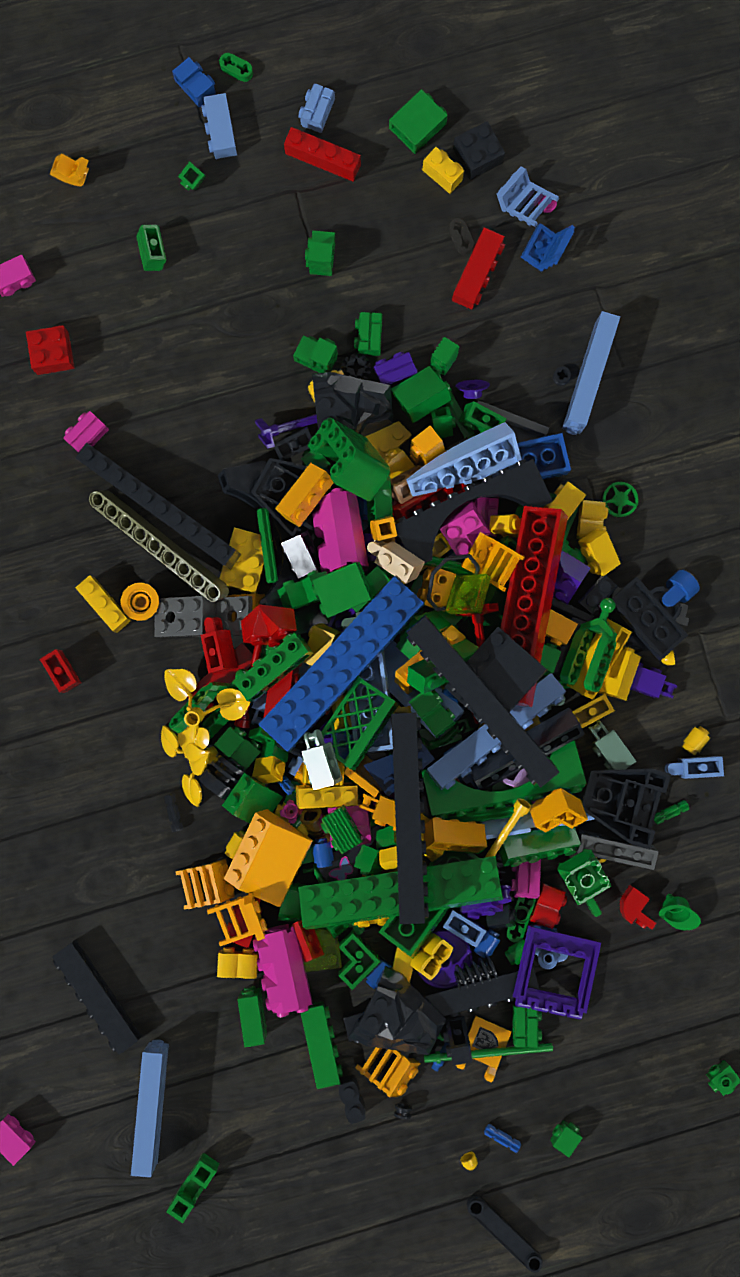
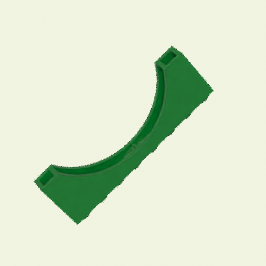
[421,741,586,820]

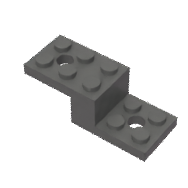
[155,596,252,637]

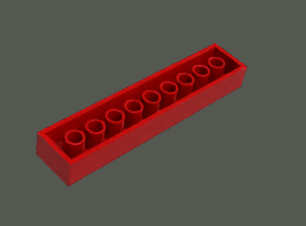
[501,506,568,707]

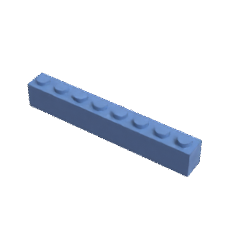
[426,673,566,790]

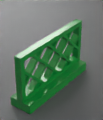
[314,677,399,771]

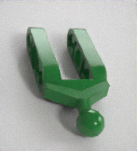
[560,598,617,692]
[169,668,248,739]

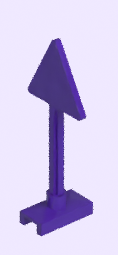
[255,414,317,449]

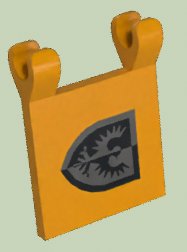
[456,1016,511,1082]

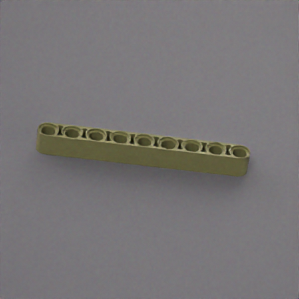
[89,490,229,602]

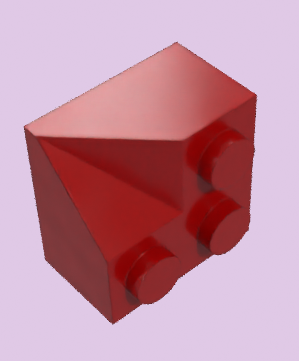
[241,604,297,647]

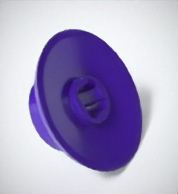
[456,380,490,399]

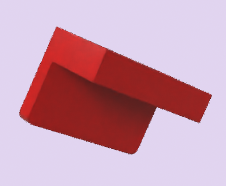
[292,920,324,963]

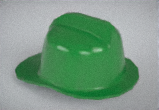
[659,894,701,930]

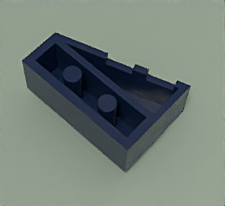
[363,743,435,796]

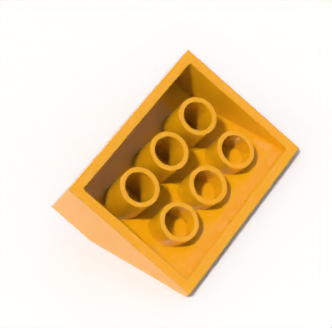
[224,809,313,907]

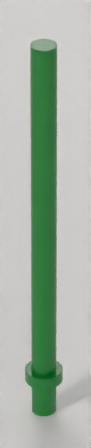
[424,1043,553,1064]

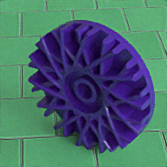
[417,928,473,989]

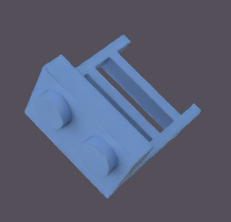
[497,166,559,227]

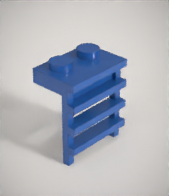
[521,223,575,272]

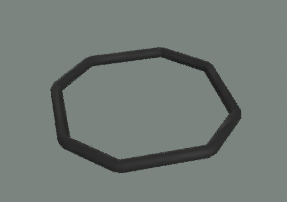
[426,554,480,611]

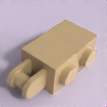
[367,540,425,584]

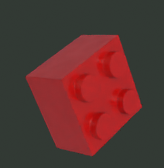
[26,326,75,375]

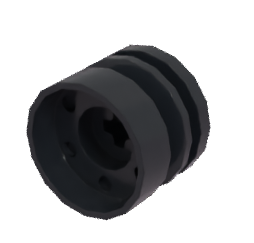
[199,752,251,800]

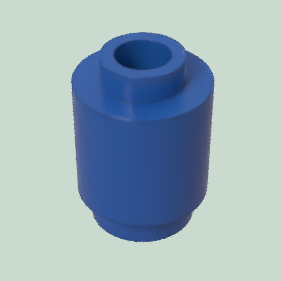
[312,838,334,868]
[473,928,500,958]

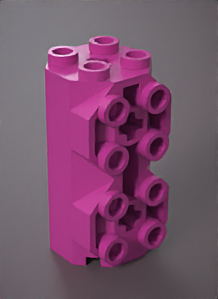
[311,488,369,574]
[253,924,312,1017]

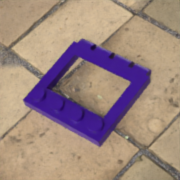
[513,926,601,1020]

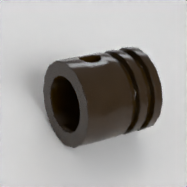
[300,808,326,838]

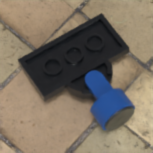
[612,570,700,661]

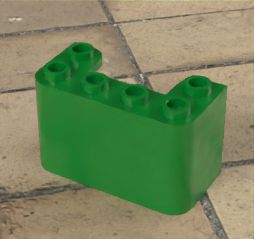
[307,418,390,502]

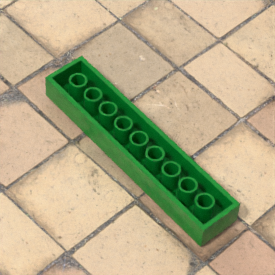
[298,856,503,930]

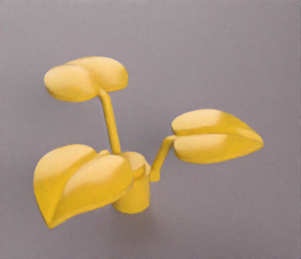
[165,669,251,758]
[161,725,218,807]

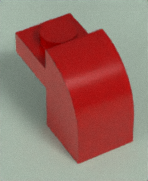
[619,885,657,929]

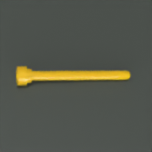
[484,798,532,858]

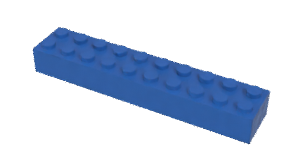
[258,576,425,752]

